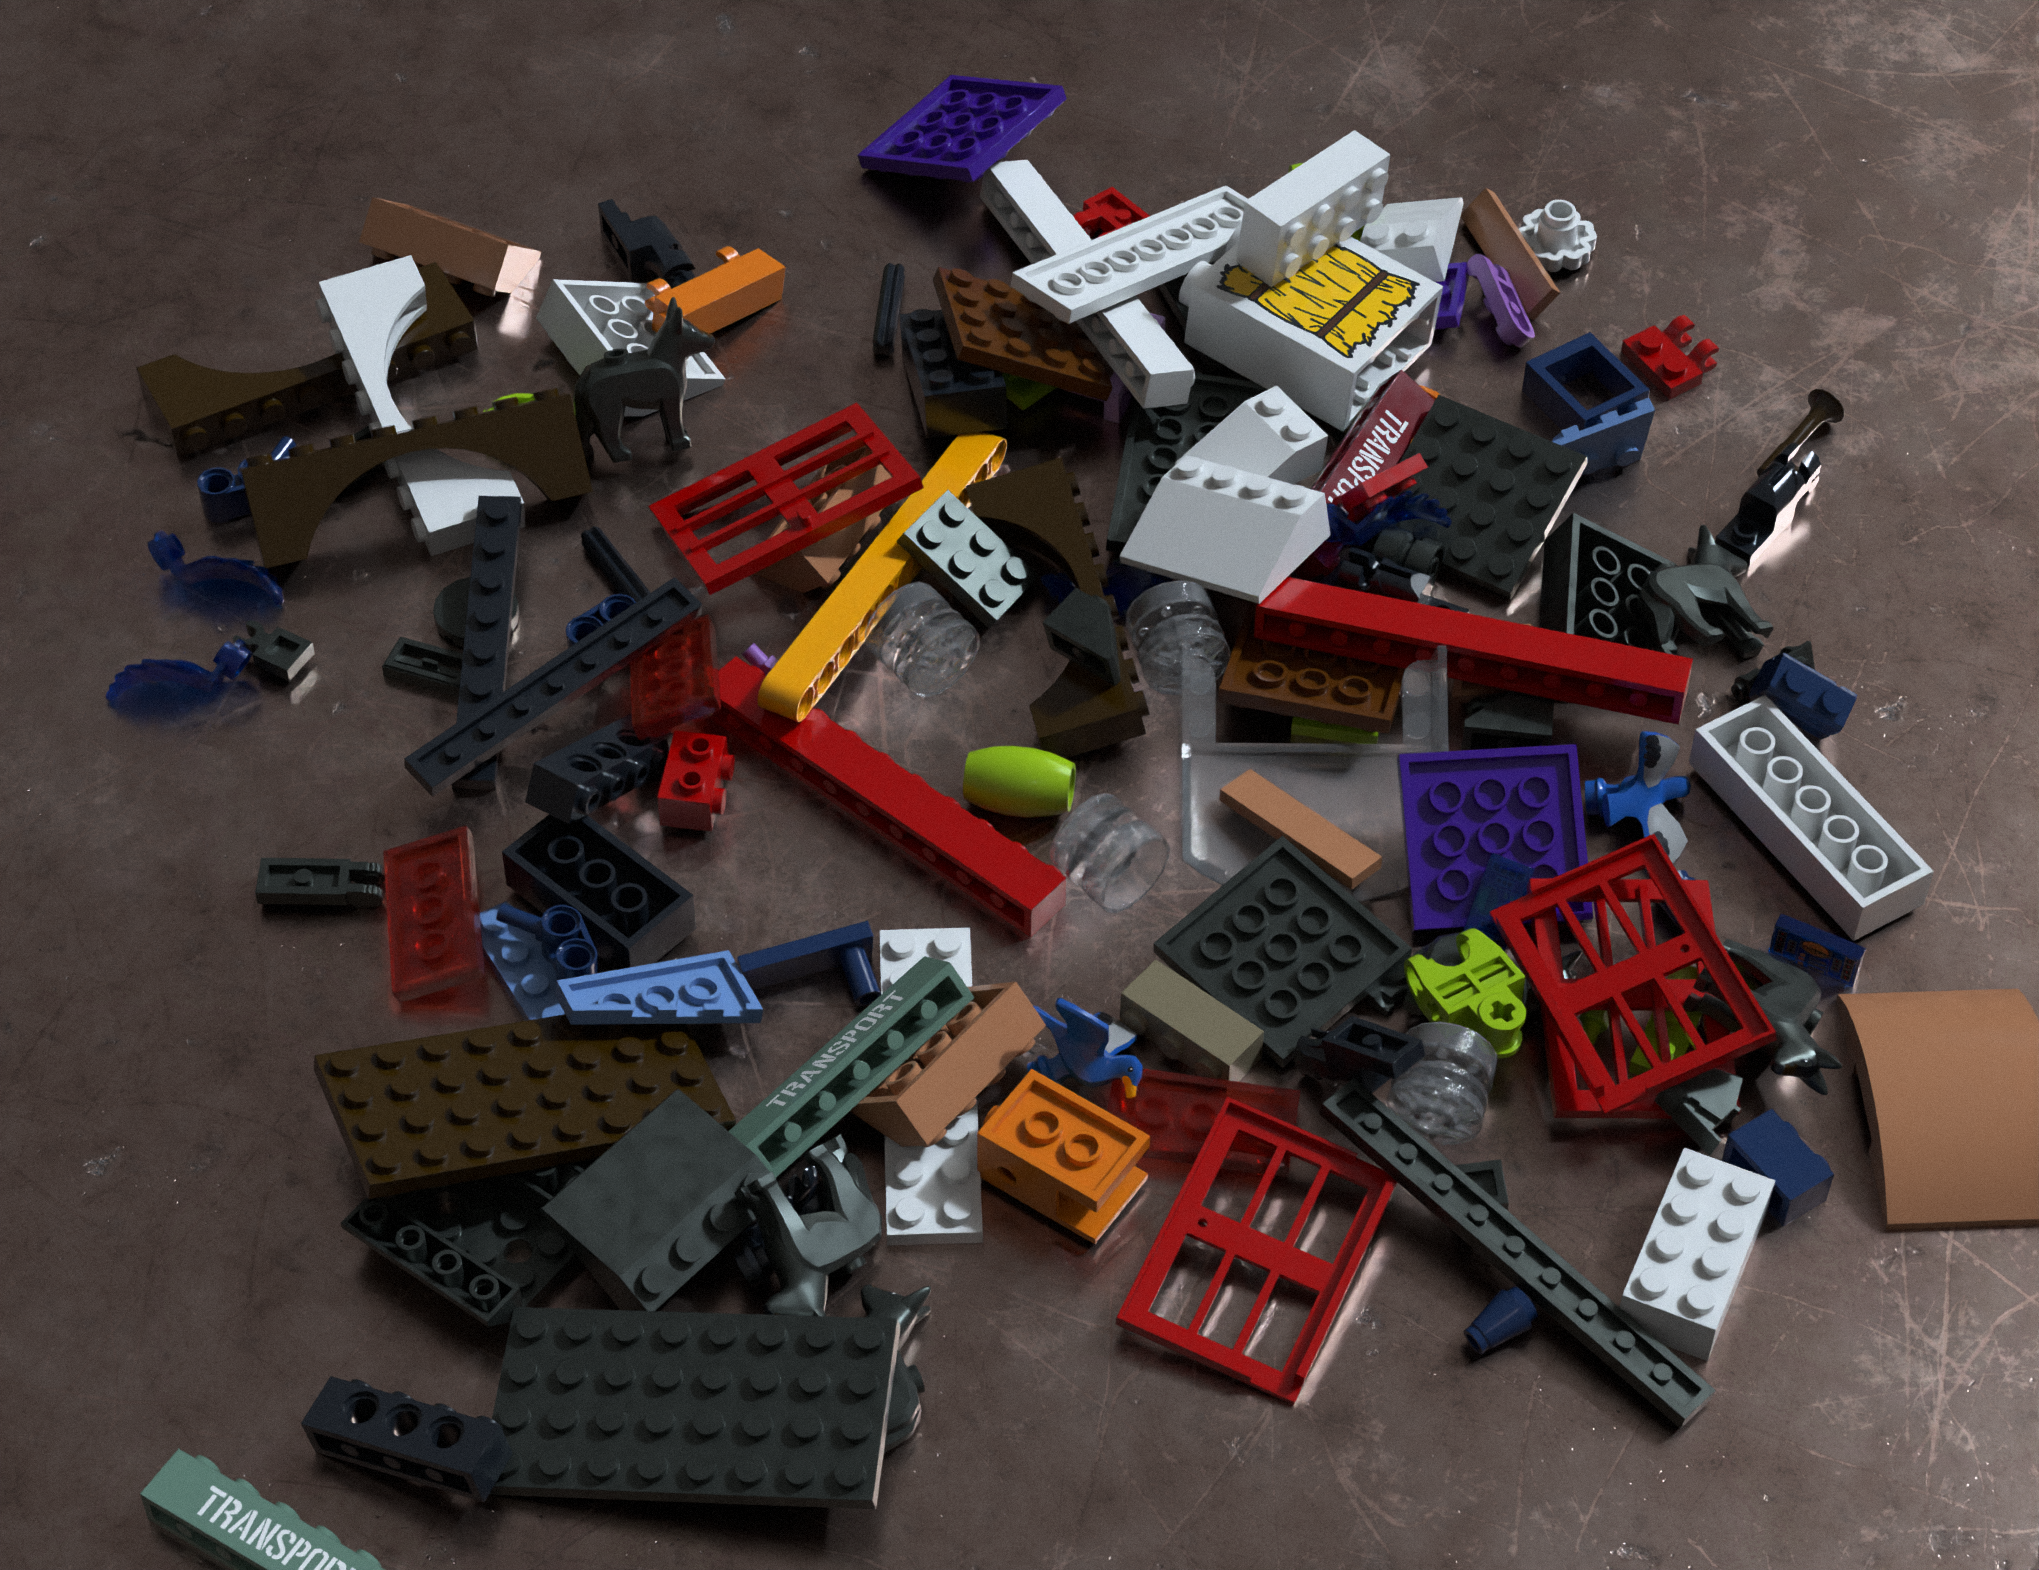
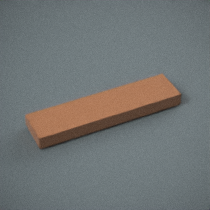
[1461,188,1560,321]
[1219,769,1382,890]

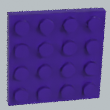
[857,75,1067,183]
[1397,744,1593,933]

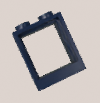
[1522,332,1650,431]

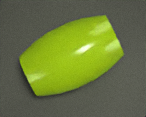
[963,746,1076,818]

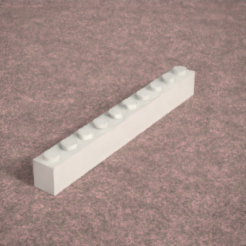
[980,160,1195,409]

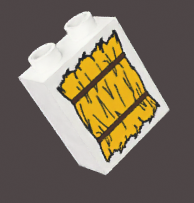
[1179,222,1443,432]

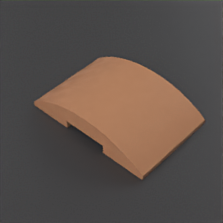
[1836,989,2039,1229]

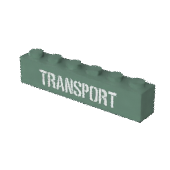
[729,956,975,1178]
[140,1448,385,1570]

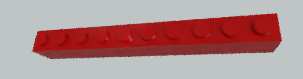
[1254,577,1693,725]
[700,656,1066,937]

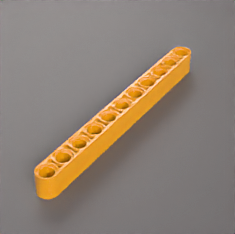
[758,431,1007,722]

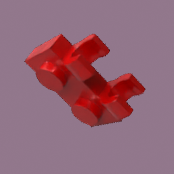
[1073,187,1150,238]
[1621,315,1719,400]
[1332,453,1428,526]

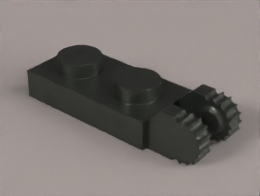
[255,858,388,908]

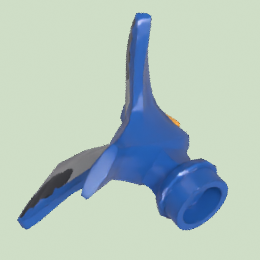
[1585,731,1691,863]
[1027,998,1143,1099]

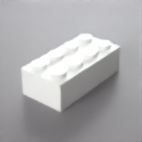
[1236,130,1390,287]
[1620,1148,1776,1361]

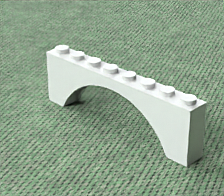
[315,255,525,556]

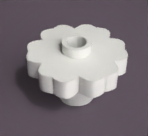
[1519,200,1597,272]

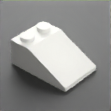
[1360,197,1464,282]
[1175,385,1328,484]

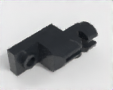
[598,199,696,289]
[1715,443,1821,567]
[1337,547,1469,613]
[1294,1016,1426,1093]

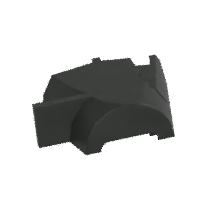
[1654,1068,1743,1156]

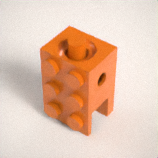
[977,1069,1150,1244]

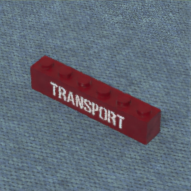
[1293,369,1435,581]

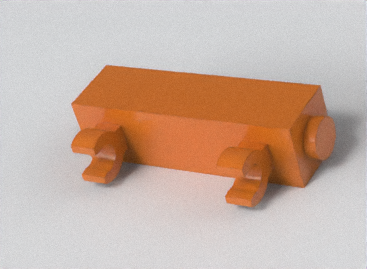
[645,246,786,334]

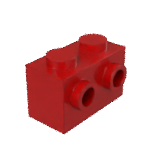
[657,730,735,832]

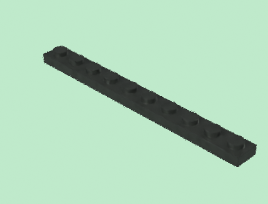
[1319,1078,1716,1429]

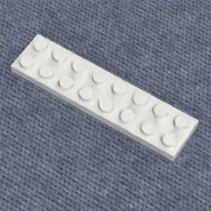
[1010,185,1248,324]
[880,927,983,1246]

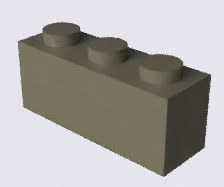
[1120,959,1264,1093]

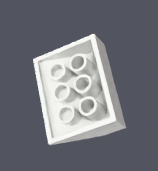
[536,279,726,417]
[1120,455,1331,604]

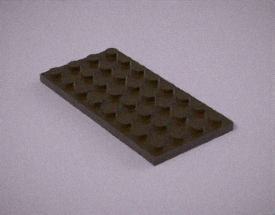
[314,1014,736,1199]

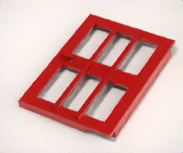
[648,402,924,595]
[1489,834,1776,1116]
[1527,878,1741,1119]
[1115,1096,1398,1405]

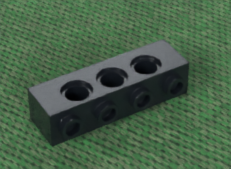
[525,713,674,824]
[301,1376,513,1502]

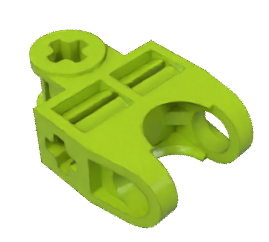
[1404,928,1526,1059]

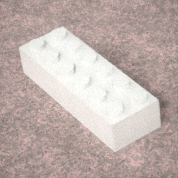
[1689,695,1934,941]

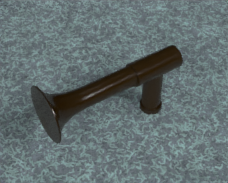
[1757,389,1844,493]

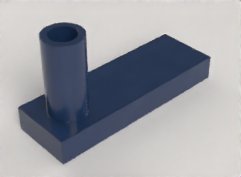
[737,920,881,1006]

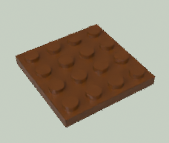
[932,267,1113,401]
[1218,601,1408,734]

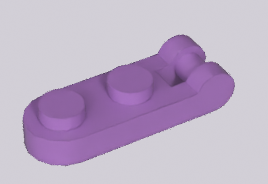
[1467,254,1535,347]

